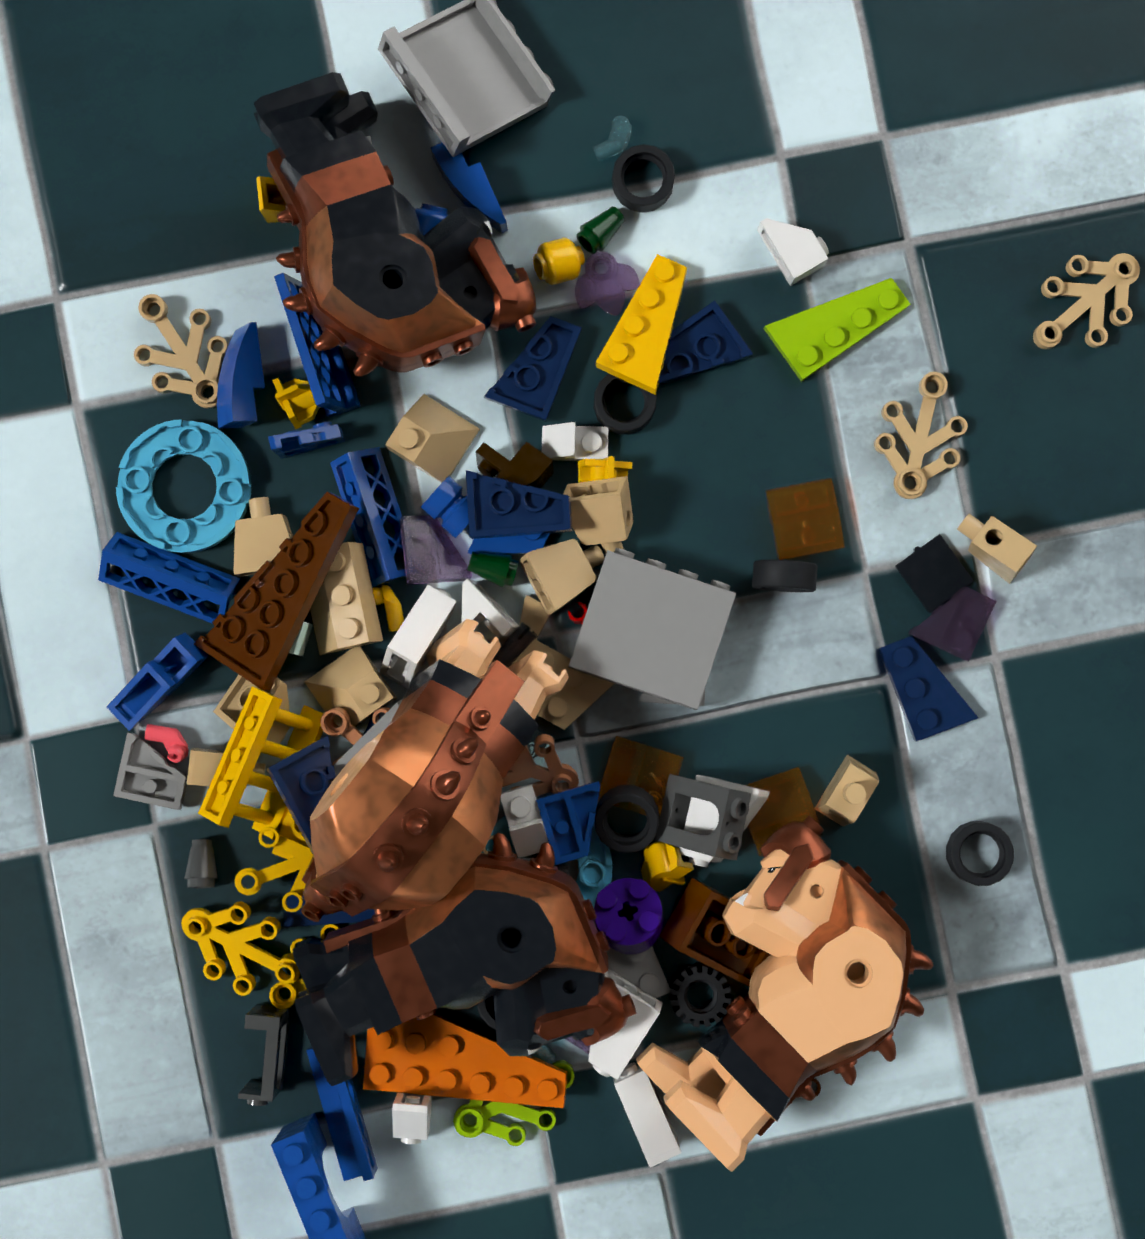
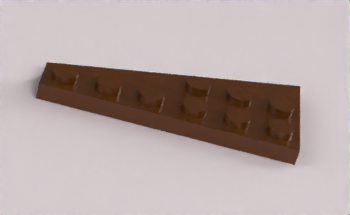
[194,492,359,691]

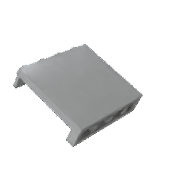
[378,0,555,157]
[568,548,736,710]

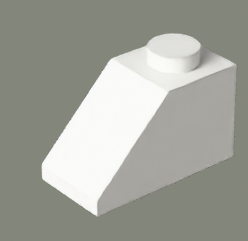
[757,218,829,286]
[392,1093,432,1144]

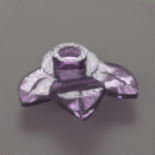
[575,251,640,316]

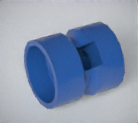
[421,476,469,538]

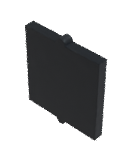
[895,534,974,613]

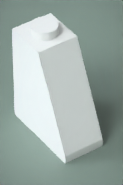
[379,585,457,689]
[680,775,770,867]
[588,969,663,1080]
[613,1063,681,1168]

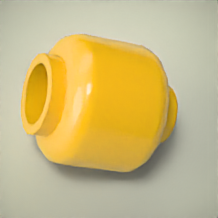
[533,237,585,285]

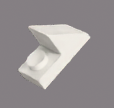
[542,422,608,461]
[461,579,519,637]
[501,784,549,858]

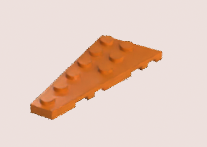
[363,1013,568,1108]

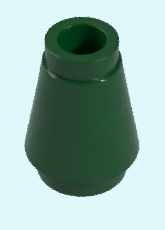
[576,206,625,254]
[467,551,519,587]

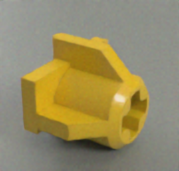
[272,378,321,429]
[578,456,632,483]
[641,841,694,892]

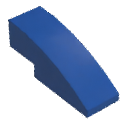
[430,143,508,233]
[217,322,265,428]
[107,632,208,731]

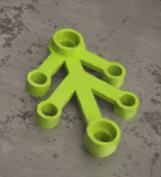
[453,1060,574,1146]

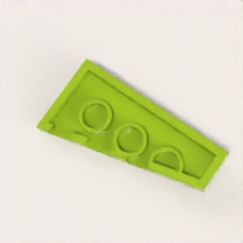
[763,278,911,382]

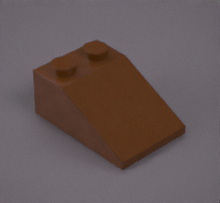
[659,878,771,986]

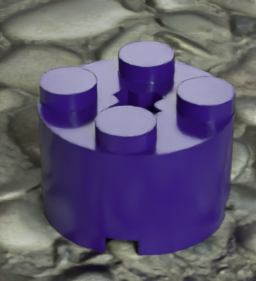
[594,878,663,955]

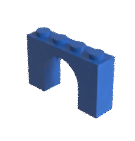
[271,1113,366,1239]

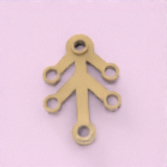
[1033,253,1140,349]
[134,294,229,408]
[874,372,968,499]

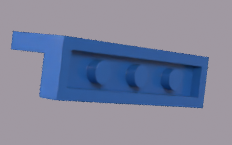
[330,447,420,588]
[98,532,240,624]
[306,1047,378,1181]

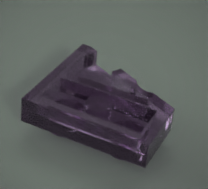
[399,515,472,584]

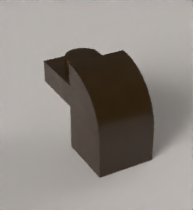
[475,442,553,489]

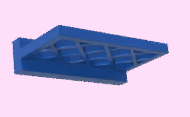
[274,273,361,417]

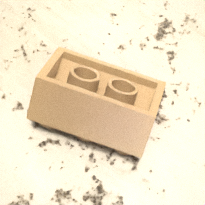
[310,542,383,655]

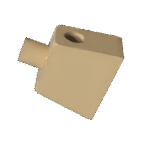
[563,476,633,555]
[233,497,293,577]
[957,514,1037,584]
[519,539,605,616]
[186,748,266,787]
[814,755,879,826]

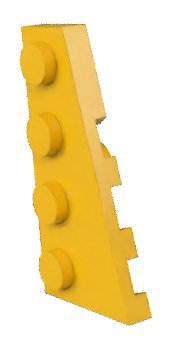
[596,254,687,395]

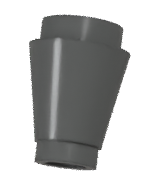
[184,839,218,889]

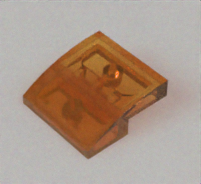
[765,478,845,560]
[598,736,684,818]
[745,767,823,857]

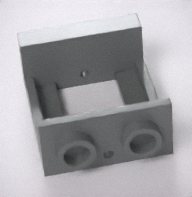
[655,774,752,861]
[238,1004,290,1106]

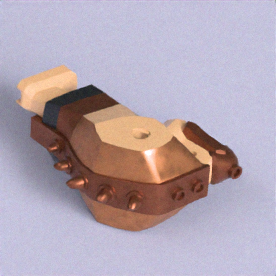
[301,619,569,922]
[636,816,933,1172]

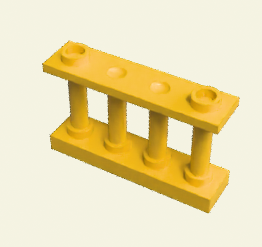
[198,686,324,840]

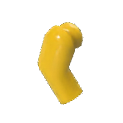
[372,585,404,632]

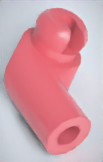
[145,724,189,763]

